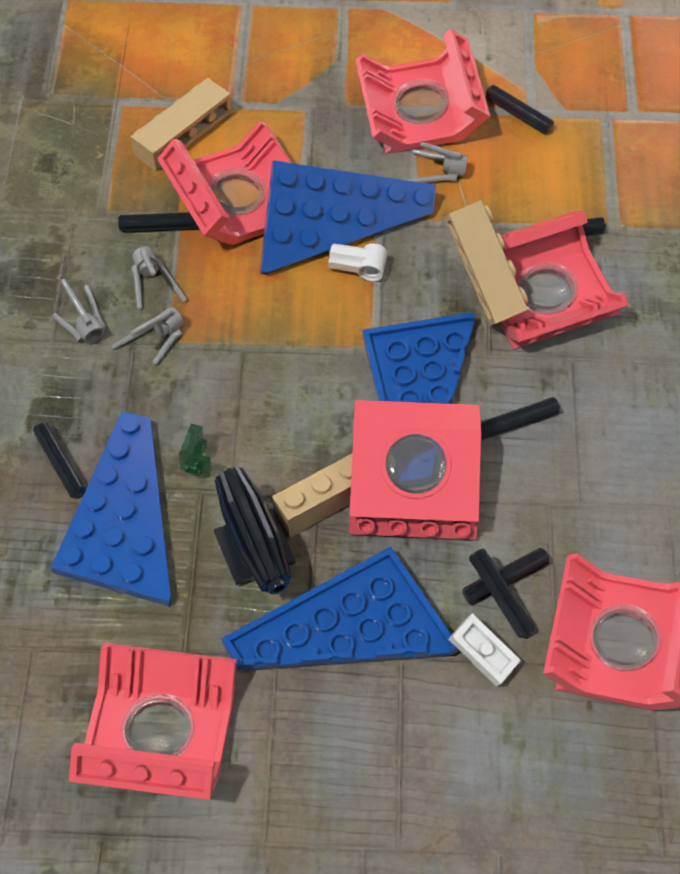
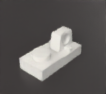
[449,613,521,686]

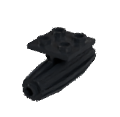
[213,467,296,595]

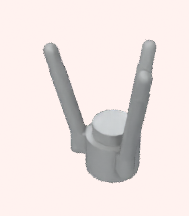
[407,142,467,183]
[131,246,187,310]
[52,279,106,344]
[111,307,184,365]

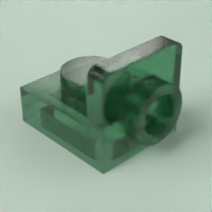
[179,424,212,477]

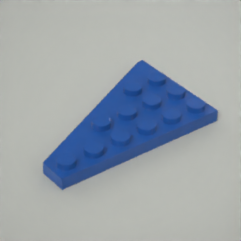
[260,160,436,273]
[362,312,475,487]
[51,411,172,607]
[221,546,459,670]

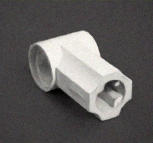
[328,243,388,282]

